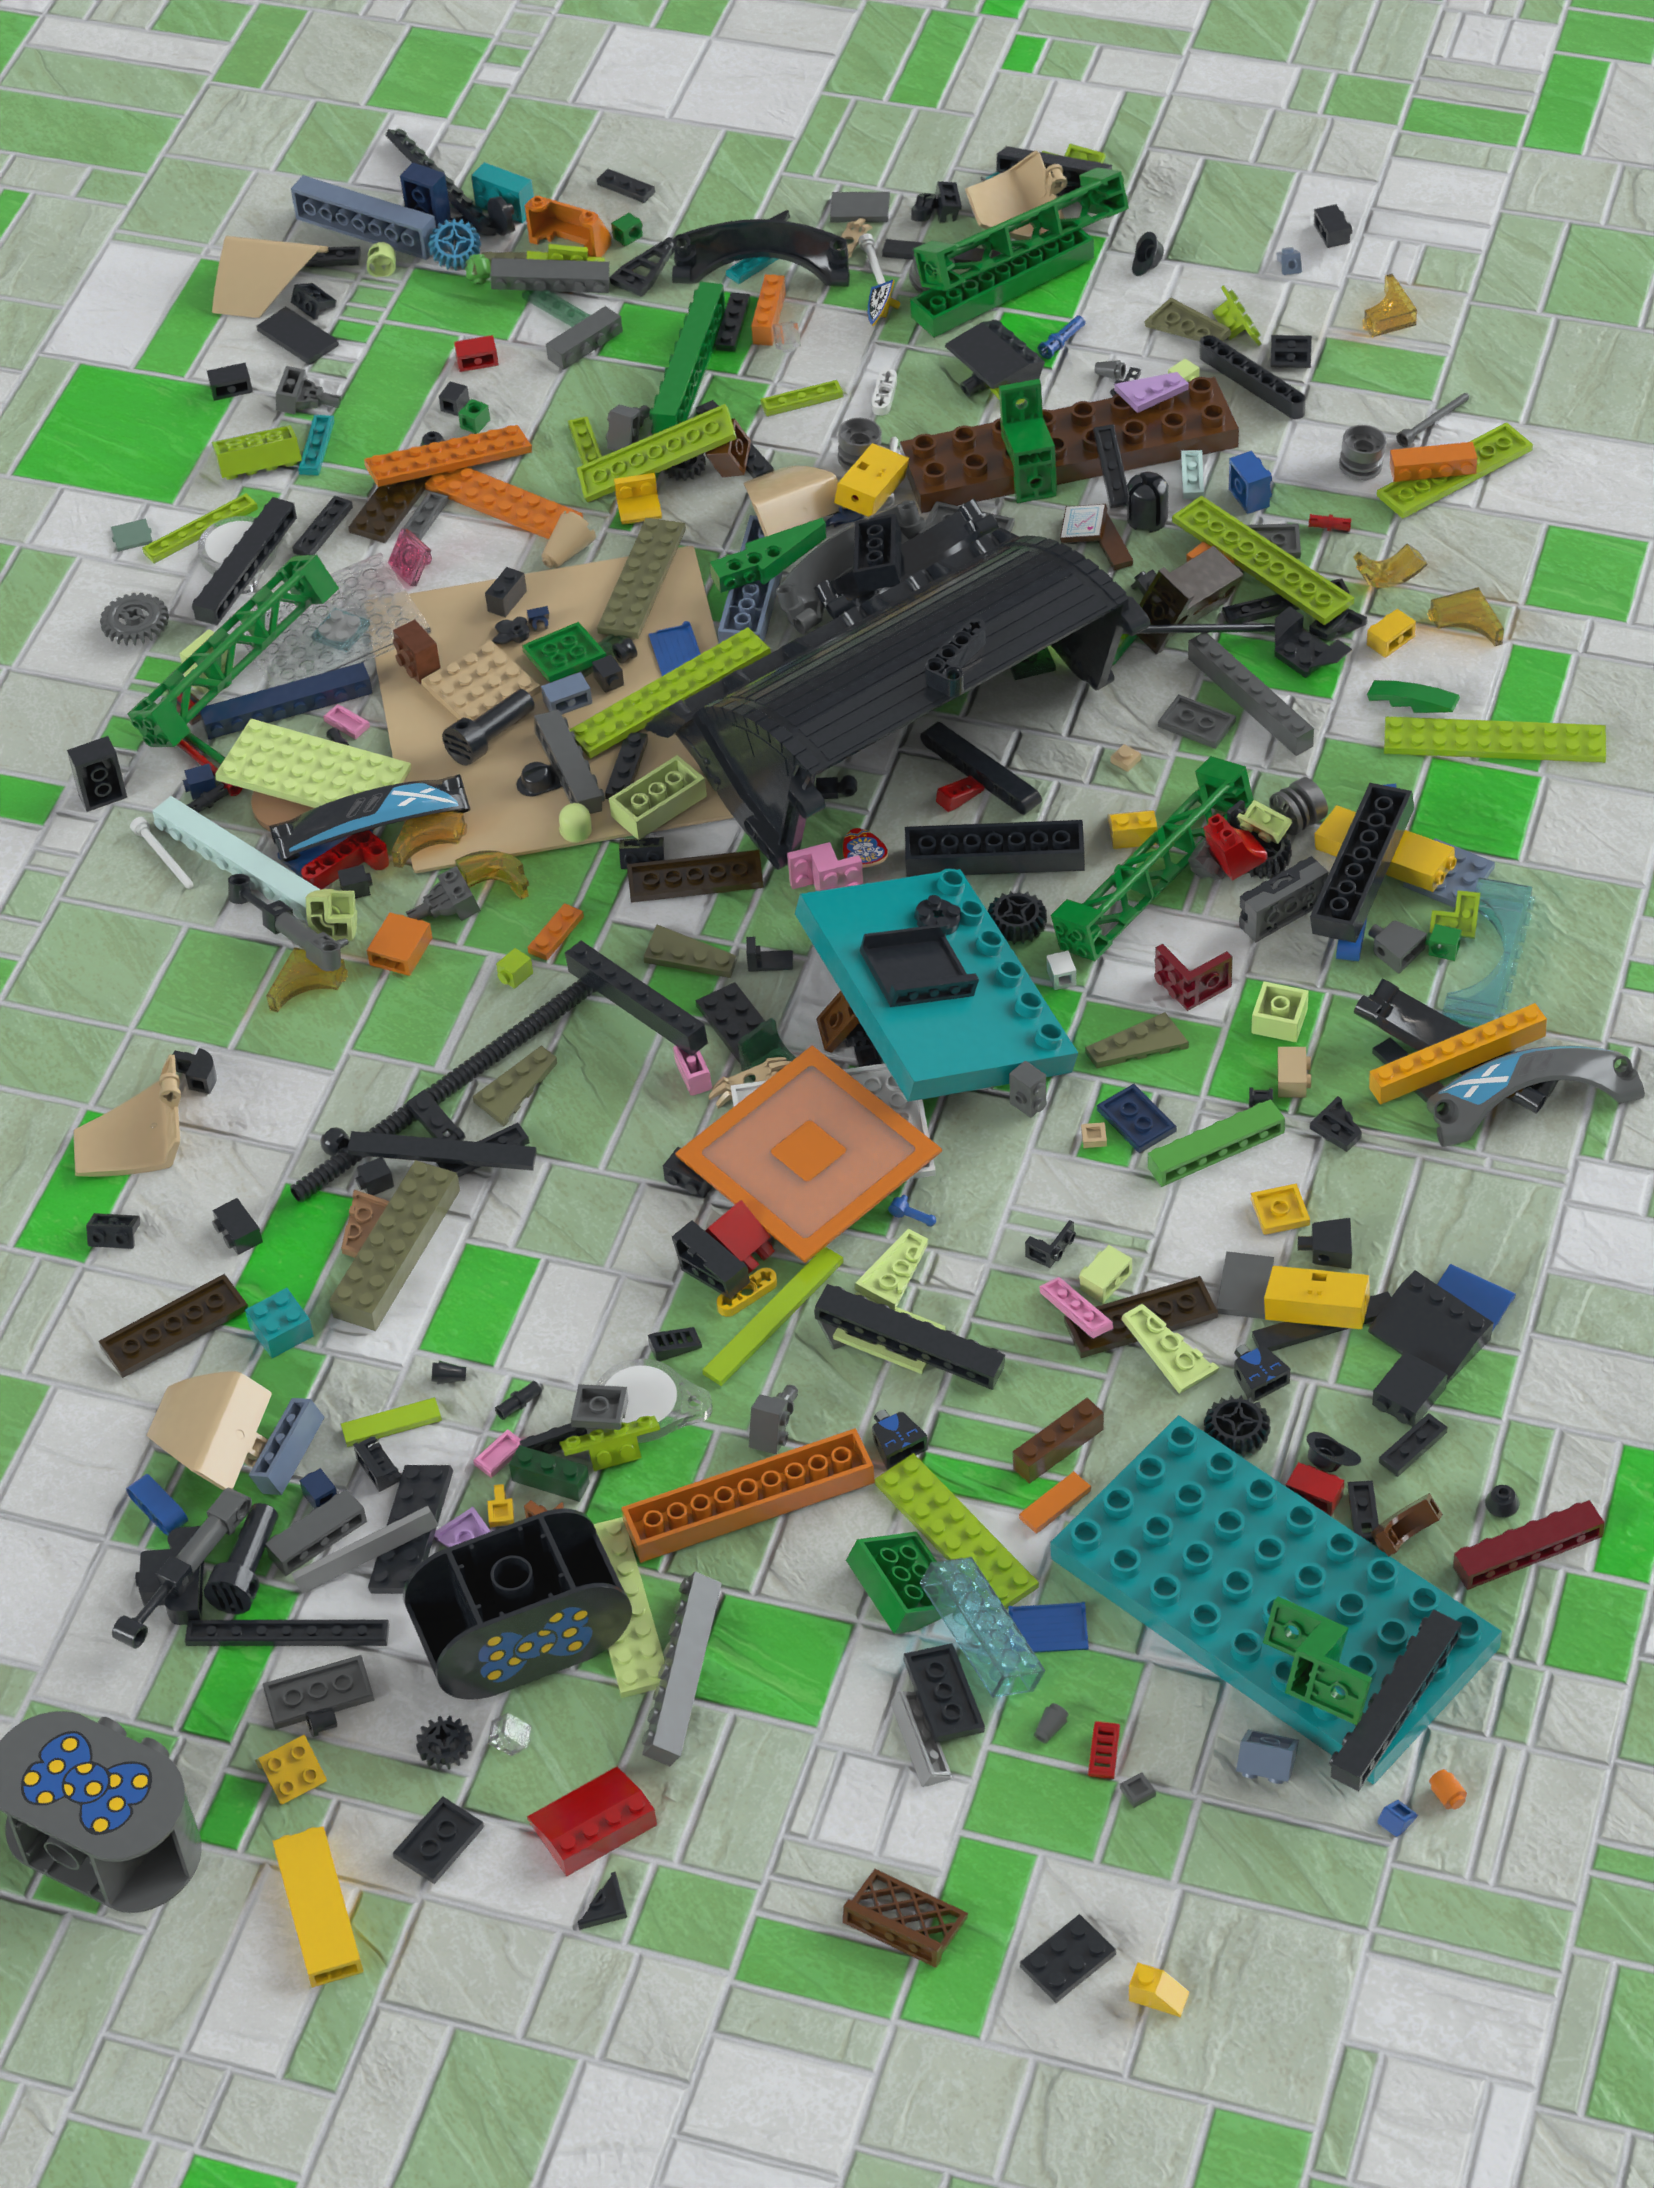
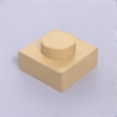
[1111,744,1141,772]
[1081,1122,1107,1148]

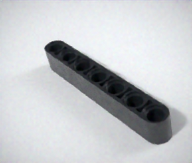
[1200,335,1306,419]
[920,722,1042,815]

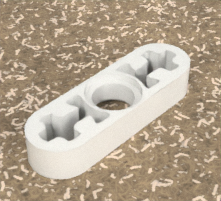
[872,369,897,416]

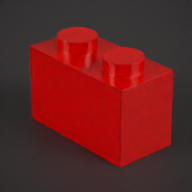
[454,335,499,372]
[1286,1462,1344,1516]

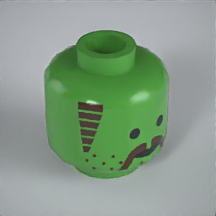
[465,254,491,284]

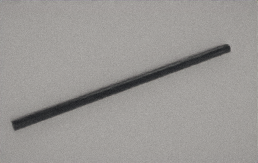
[1122,623,1275,634]

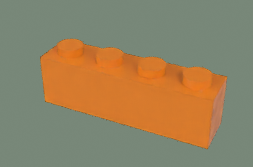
[751,274,786,346]
[1389,442,1477,482]

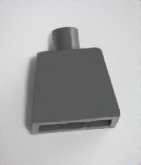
[1369,921,1427,973]

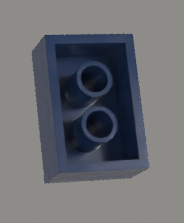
[400,162,451,229]

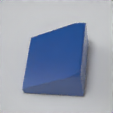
[1378,1800,1418,1837]

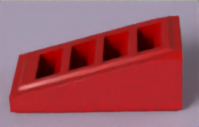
[936,776,985,812]
[1088,1721,1120,1779]

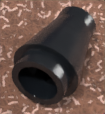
[431,1360,466,1385]

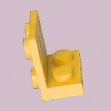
[614,473,662,524]
[255,1734,327,1804]

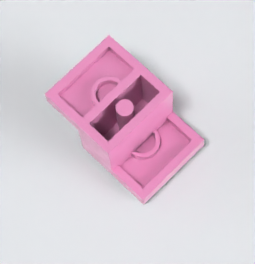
[787,842,863,891]

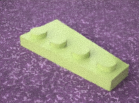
[854,1229,928,1310]
[1121,1304,1220,1394]

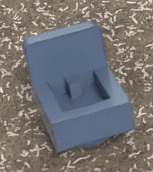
[1276,247,1302,275]

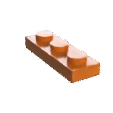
[527,903,584,961]

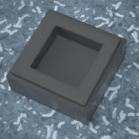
[1120,1772,1156,1808]

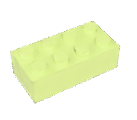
[609,755,707,840]

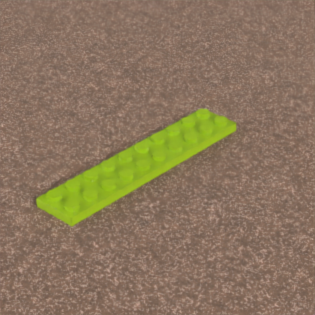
[1172,495,1354,625]
[569,627,771,759]
[1384,716,1606,763]

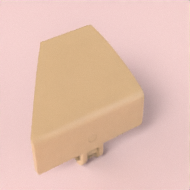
[965,150,1067,240]
[212,236,328,318]
[743,466,845,537]
[73,1054,181,1177]
[146,1371,272,1491]

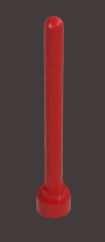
[177,739,243,796]

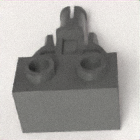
[276,366,341,414]
[606,404,650,451]
[406,866,481,921]
[749,1385,798,1455]

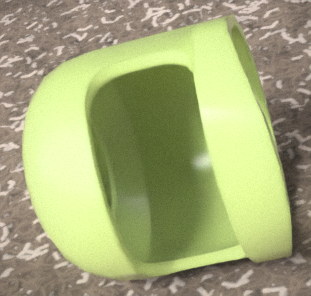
[367,242,396,277]
[559,803,592,843]

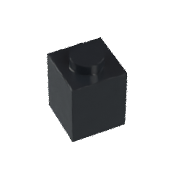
[438,381,470,416]
[592,655,624,693]
[337,865,373,899]
[355,1157,394,1196]

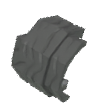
[1188,838,1226,880]

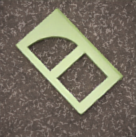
[833,1292,946,1374]

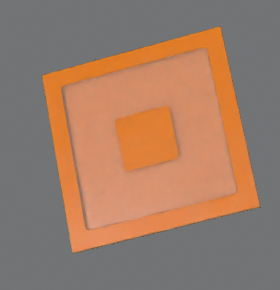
[675,1045,942,1263]

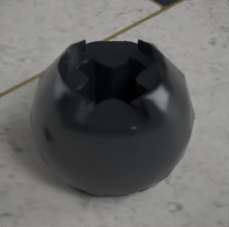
[320,1127,349,1156]

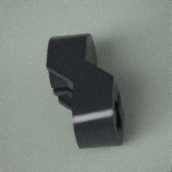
[911,193,936,222]

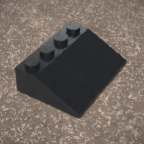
[945,320,1045,389]
[1368,1270,1494,1385]

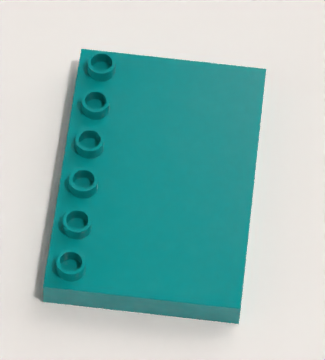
[795,869,1078,1102]

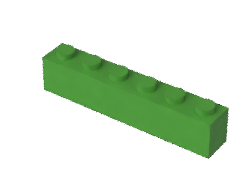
[1148,1099,1285,1187]

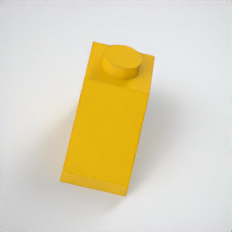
[1129,1962,1189,2017]

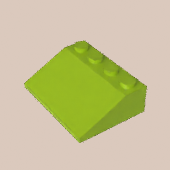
[212,425,302,480]

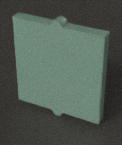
[111,518,153,552]

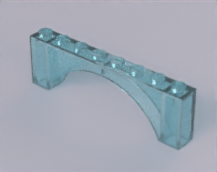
[1442,877,1536,1030]

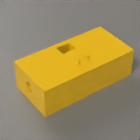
[834,443,909,517]
[1264,1266,1370,1329]

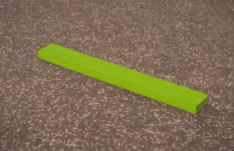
[702,1247,844,1386]

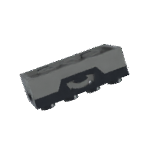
[1239,856,1329,943]

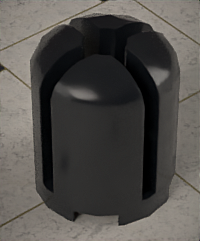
[1127,471,1168,533]

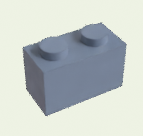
[541,672,592,715]

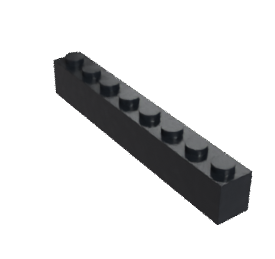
[192,497,297,626]
[565,940,708,1056]
[815,1284,1005,1390]
[1329,1610,1462,1792]

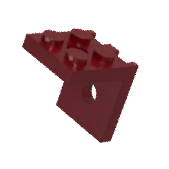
[1154,944,1233,1011]

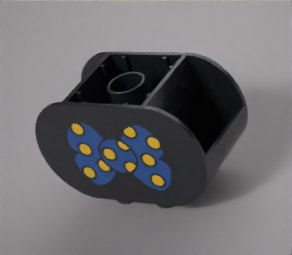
[403,1508,632,1700]

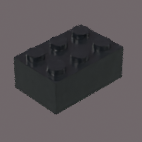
[67,736,128,812]

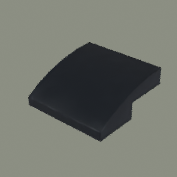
[1270,335,1312,368]

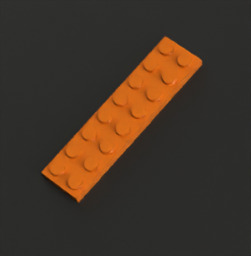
[364,425,532,487]
[425,467,583,539]

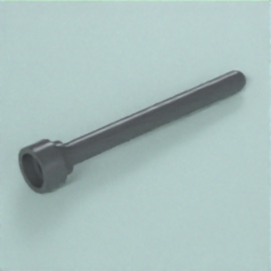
[1396,393,1469,447]

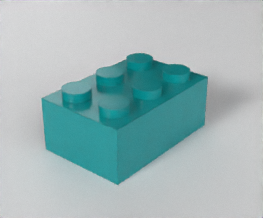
[471,162,534,223]

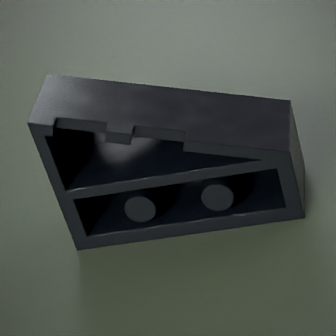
[672,1220,750,1299]

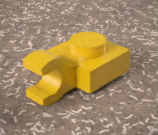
[487,1484,514,1527]

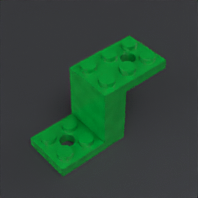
[999,379,1057,504]
[1263,1596,1372,1725]

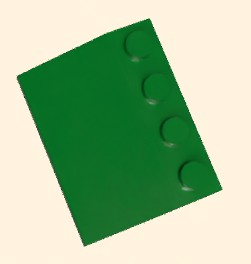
[846,1531,966,1634]

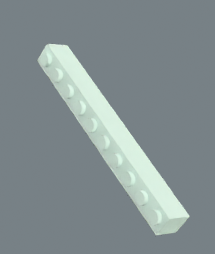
[152,796,320,921]

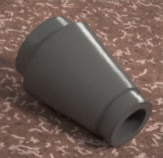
[1094,360,1126,380]
[1034,1703,1069,1743]

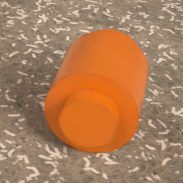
[1429,1769,1467,1809]

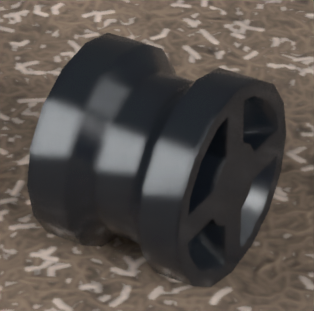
[612,638,638,664]

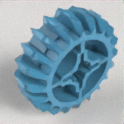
[428,218,481,271]

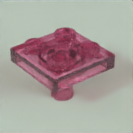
[387,529,432,586]

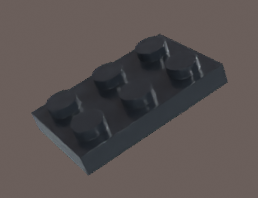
[393,1796,484,1884]
[1020,1914,1116,2003]

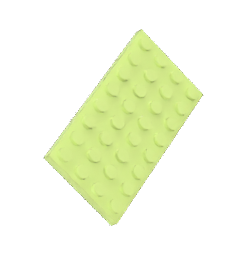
[215,719,411,808]

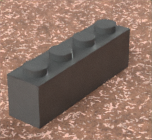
[546,306,623,370]
[265,1489,367,1576]

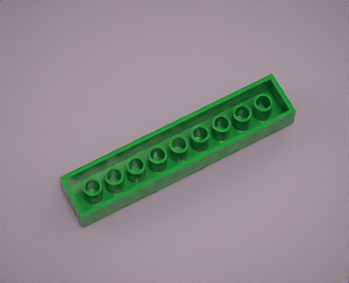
[910,224,1094,338]
[649,282,726,435]

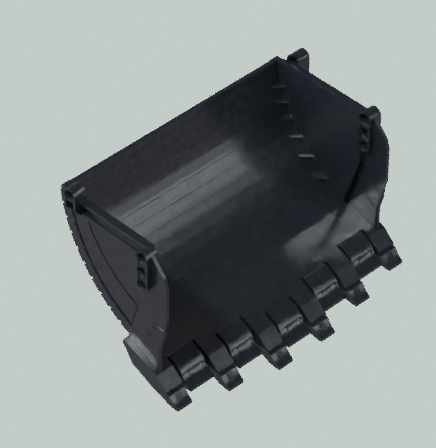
[645,527,1150,870]

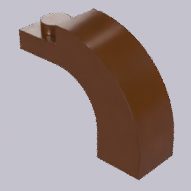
[1370,1493,1443,1557]

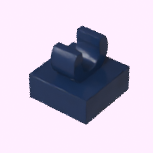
[527,606,549,631]

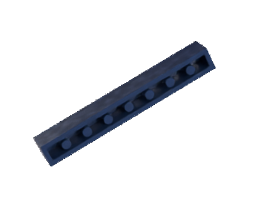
[200,662,373,740]

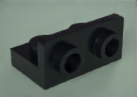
[291,283,337,319]
[619,837,665,869]
[86,1213,140,1249]

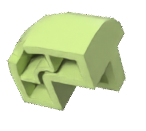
[306,889,357,941]

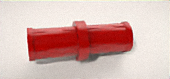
[1308,514,1352,532]

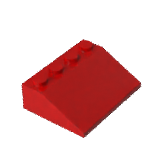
[527,1766,657,1877]

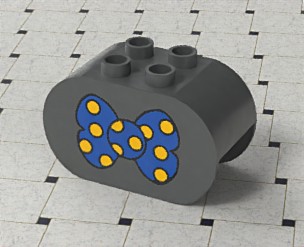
[0,1711,202,1913]

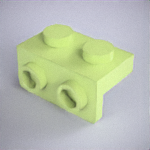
[1237,800,1292,844]

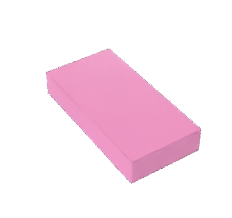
[323,704,370,740]
[473,1429,522,1478]

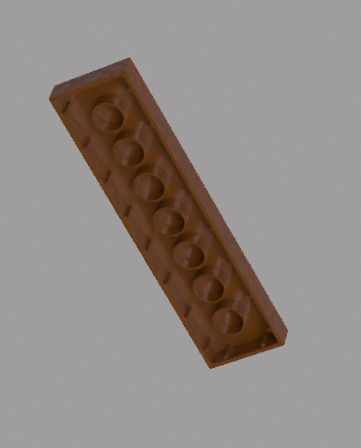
[900,377,1239,513]

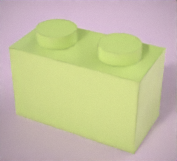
[1079,1245,1132,1303]

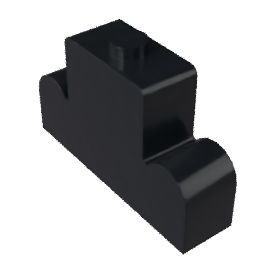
[135,1526,205,1625]

